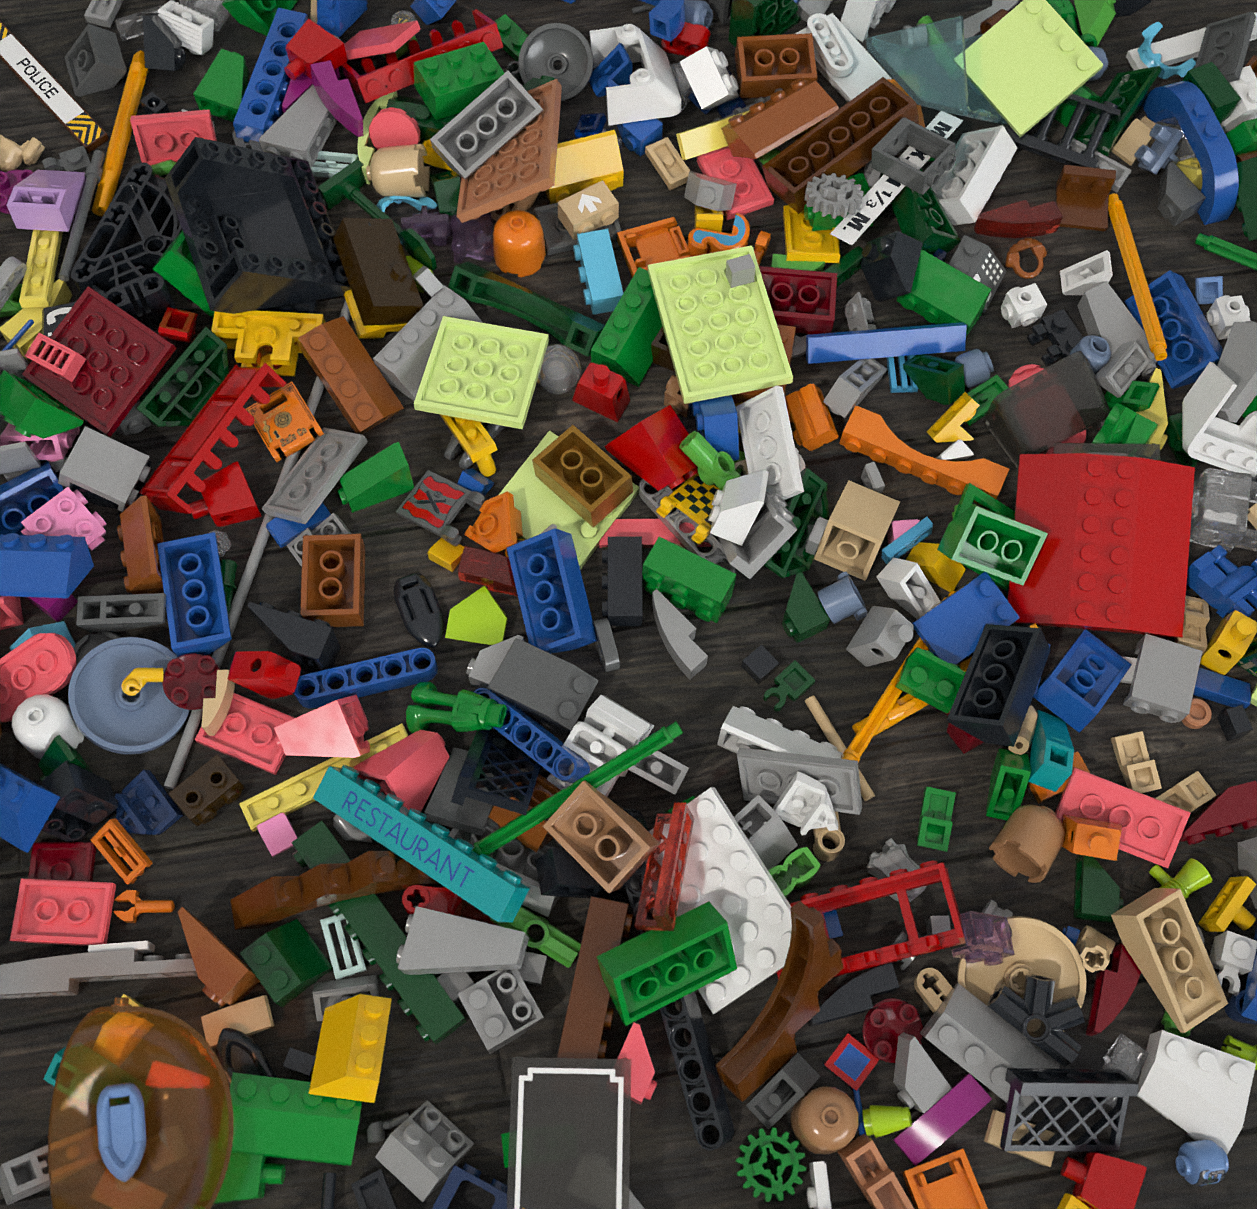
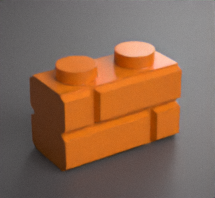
[785,383,839,451]

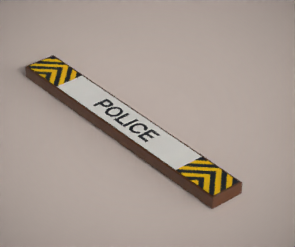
[0,21,109,153]

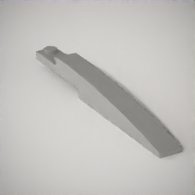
[0,949,198,999]

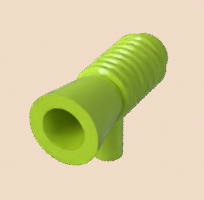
[1149,858,1212,899]

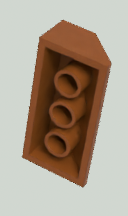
[721,78,839,159]
[297,316,404,435]

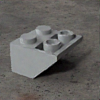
[734,794,798,870]
[458,969,544,1054]
[375,1100,474,1202]

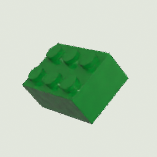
[414,42,504,120]
[642,537,737,623]

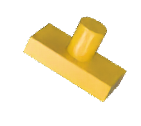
[1198,876,1256,932]

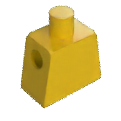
[1200,610,1257,675]

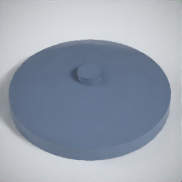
[68,637,190,754]

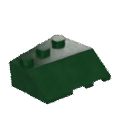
[728,0,801,47]

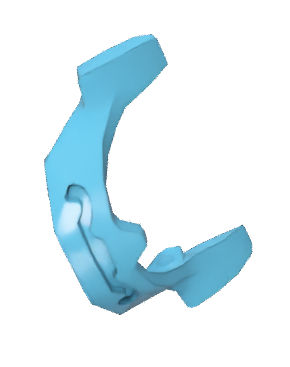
[1137,22,1196,79]
[376,196,438,245]

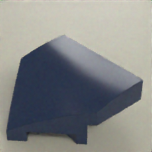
[115,770,183,835]

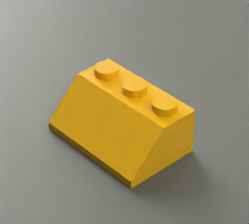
[545,130,623,204]
[309,994,392,1103]

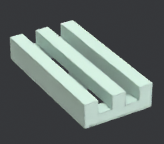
[311,151,359,178]
[320,914,367,980]

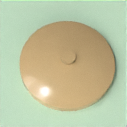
[957,916,1086,1032]

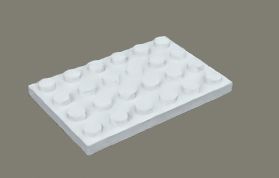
[640,787,792,1014]

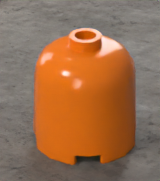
[493,210,546,277]

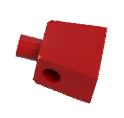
[284,19,348,80]
[572,363,630,423]
[188,461,261,527]
[227,651,301,699]
[1061,1152,1147,1209]

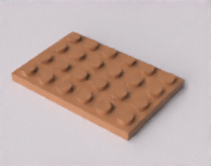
[456,79,562,223]

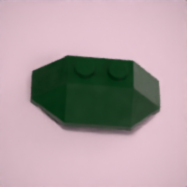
[136,327,229,427]
[764,468,829,578]

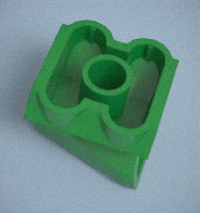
[1088,403,1159,457]

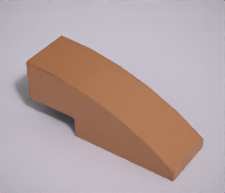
[838,1134,914,1209]

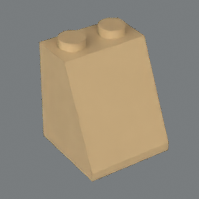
[814,480,900,581]

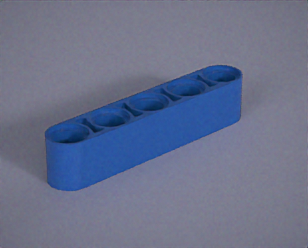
[294,648,438,709]
[474,688,590,784]

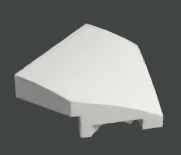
[773,771,839,835]

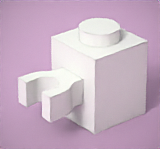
[1210,931,1257,994]

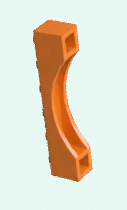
[839,405,1009,506]

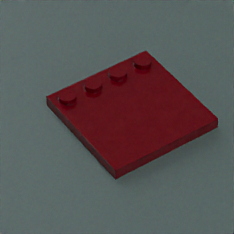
[22,286,176,437]

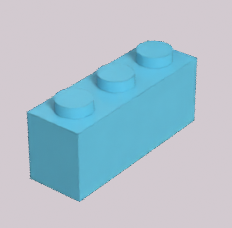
[573,229,623,315]

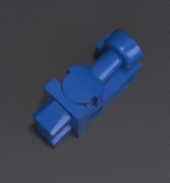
[1187,545,1257,618]

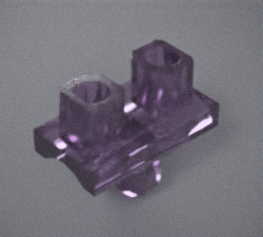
[401,205,451,246]

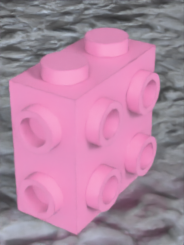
[0,423,80,462]
[21,487,107,551]

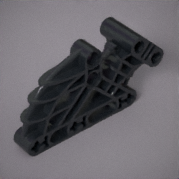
[71,163,182,331]

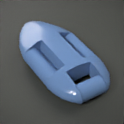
[96,1082,147,1182]

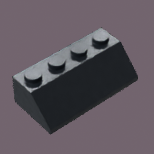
[947,624,1051,747]

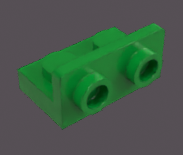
[895,648,966,714]

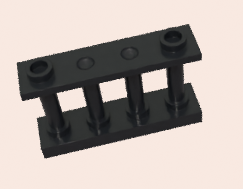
[1004,94,1121,168]

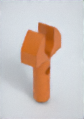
[754,231,771,266]
[113,890,175,923]

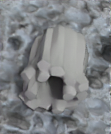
[866,838,926,902]

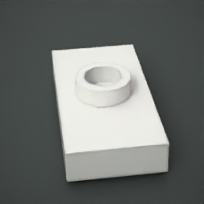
[807,1161,831,1209]

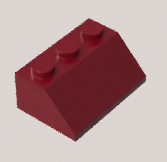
[759,266,837,334]

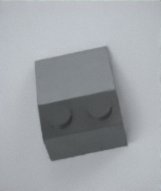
[487,638,599,734]

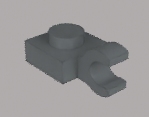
[42,146,91,172]

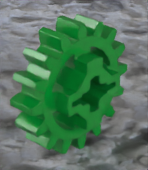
[735,1128,806,1202]

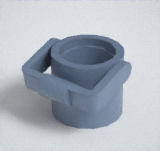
[817,571,867,624]

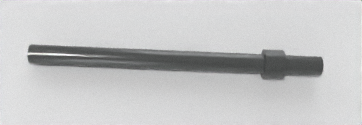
[58,150,104,282]

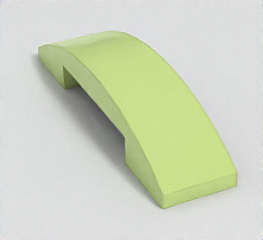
[358,91,398,184]

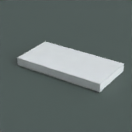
[795,13,892,103]
[736,386,804,511]

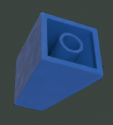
[317,0,367,37]

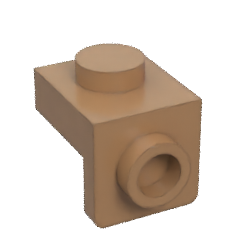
[664,375,691,417]

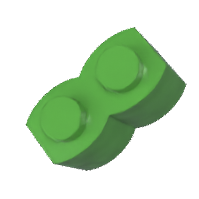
[768,847,821,899]

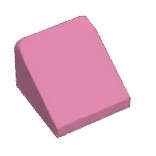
[887,519,920,545]
[256,812,298,857]

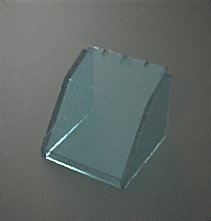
[866,16,1007,125]

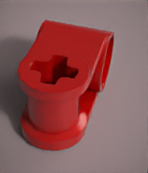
[661,22,710,57]
[402,885,462,917]

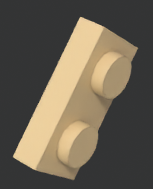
[645,137,690,190]

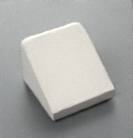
[936,439,974,462]

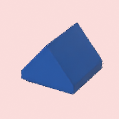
[457,468,494,496]

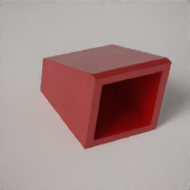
[604,405,698,491]

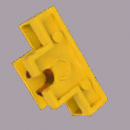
[211,310,325,376]

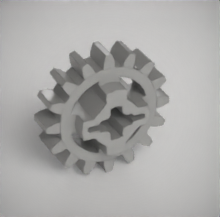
[804,173,863,219]

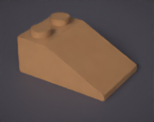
[543,780,661,893]

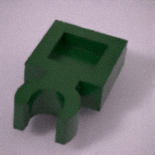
[763,660,815,712]

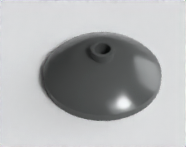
[518,23,594,101]

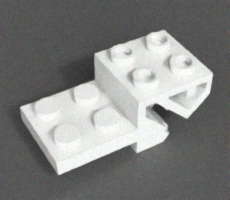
[547,695,654,797]

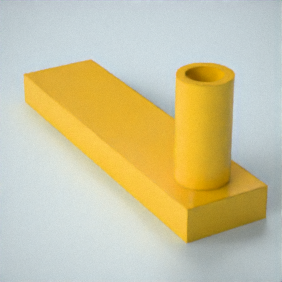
[440,414,498,477]

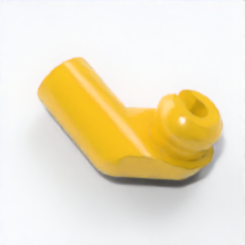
[121,668,163,696]

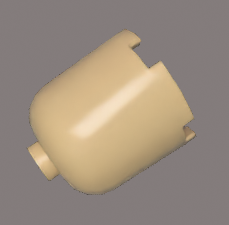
[366,144,430,198]

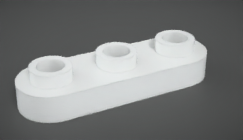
[806,13,853,77]

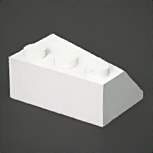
[1137,1030,1256,1155]

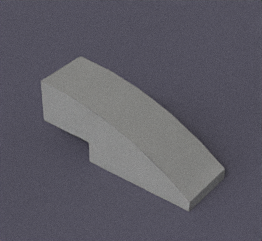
[652,589,708,680]

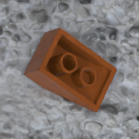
[178,907,260,1007]

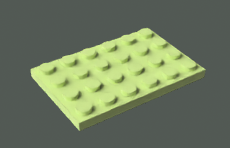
[648,246,793,404]

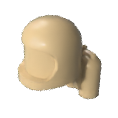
[0,134,45,172]

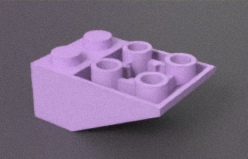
[6,170,86,232]

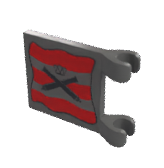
[396,470,485,546]

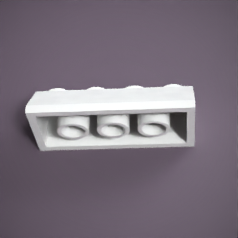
[932,125,1017,225]
[717,706,842,759]

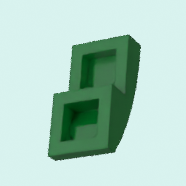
[1100,381,1160,413]
[917,786,956,852]

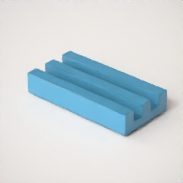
[886,355,918,393]
[881,517,933,564]

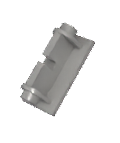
[844,292,876,331]

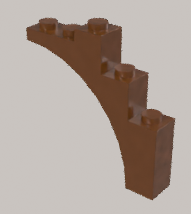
[230,851,439,930]
[716,901,843,1102]

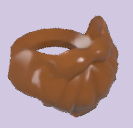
[1005,238,1047,279]

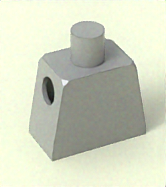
[846,606,914,667]

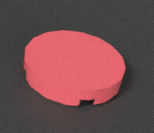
[369,107,420,150]

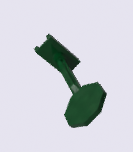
[318,159,437,271]

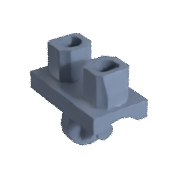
[1134,124,1184,174]

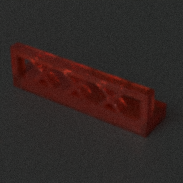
[635,803,694,931]

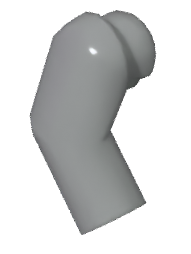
[333,814,373,842]

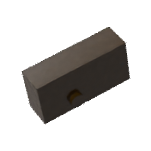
[333,218,423,326]

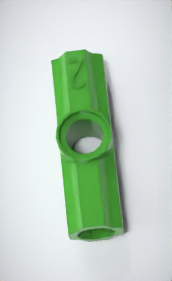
[679,431,741,491]
[490,906,581,968]

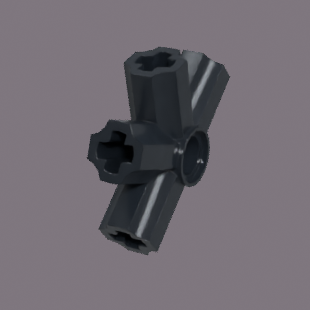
[987,974,1085,1067]

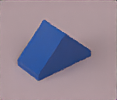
[589,43,633,97]

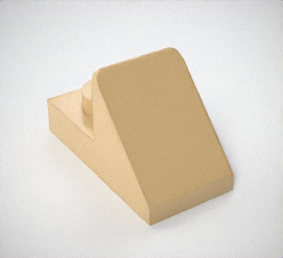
[1111,116,1155,166]

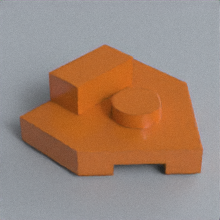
[464,491,523,553]

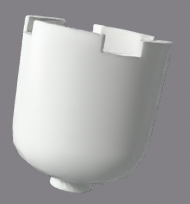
[12,694,84,759]

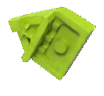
[445,586,508,645]

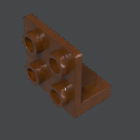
[1055,165,1116,231]

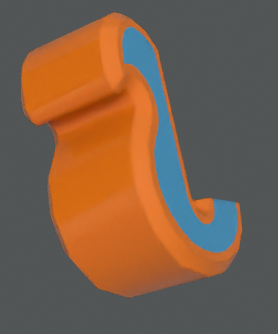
[688,212,750,257]

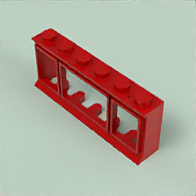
[341,9,503,103]
[139,363,286,514]
[777,861,969,980]

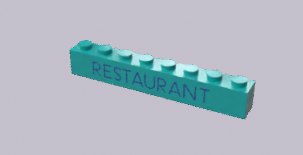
[313,765,530,922]

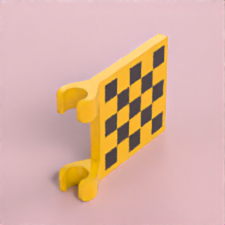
[655,473,720,545]

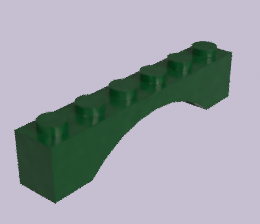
[448,261,605,357]

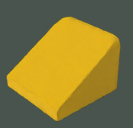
[427,538,468,572]

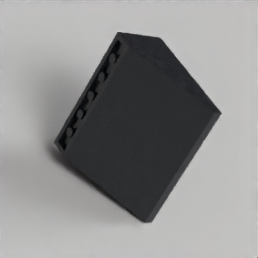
[165,137,351,314]

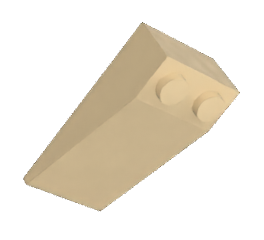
[1111,888,1228,1033]

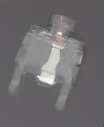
[1190,468,1257,552]

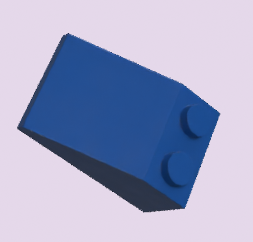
[912,572,1020,665]
[1033,629,1132,733]

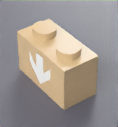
[558,180,619,240]

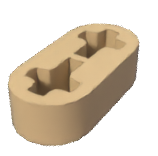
[914,968,953,1013]

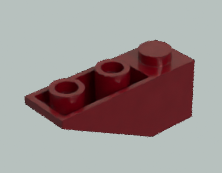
[1179,780,1257,845]

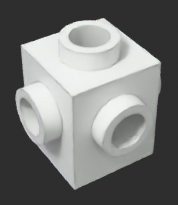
[1001,283,1047,328]
[1207,295,1251,340]

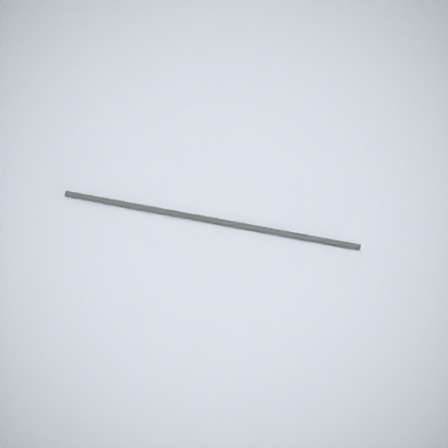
[164,300,351,790]

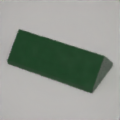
[1074,66,1162,157]

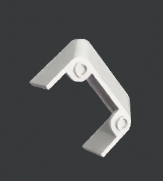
[590,24,681,125]
[1182,362,1257,477]

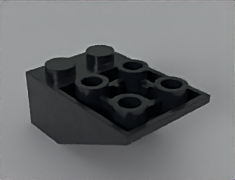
[248,602,341,673]

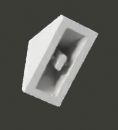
[1060,250,1113,295]

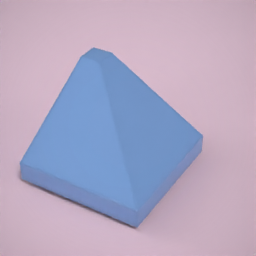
[1195,276,1223,304]

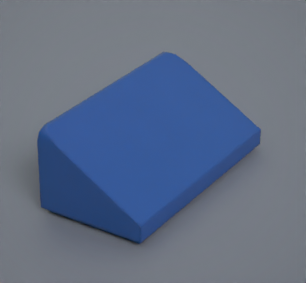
[1193,668,1251,710]

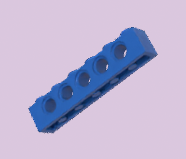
[233,8,308,142]

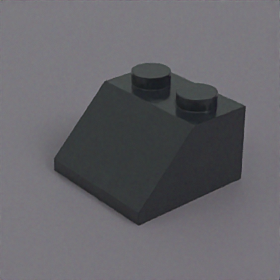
[861,231,923,302]

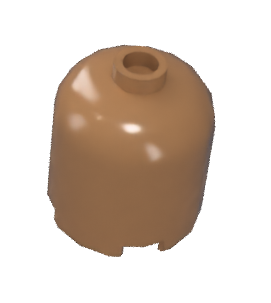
[989,805,1065,883]
[791,1086,859,1155]

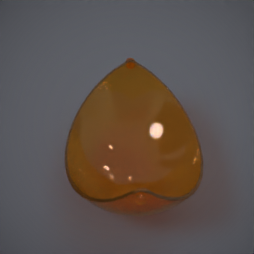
[48,997,234,1209]

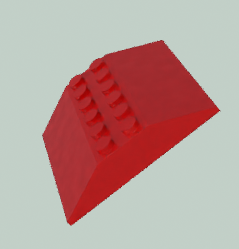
[1007,453,1195,638]

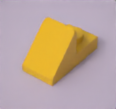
[927,392,980,443]

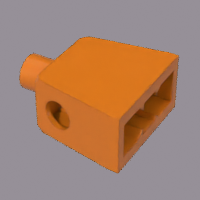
[1062,815,1122,860]

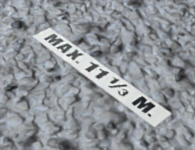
[830,110,963,245]

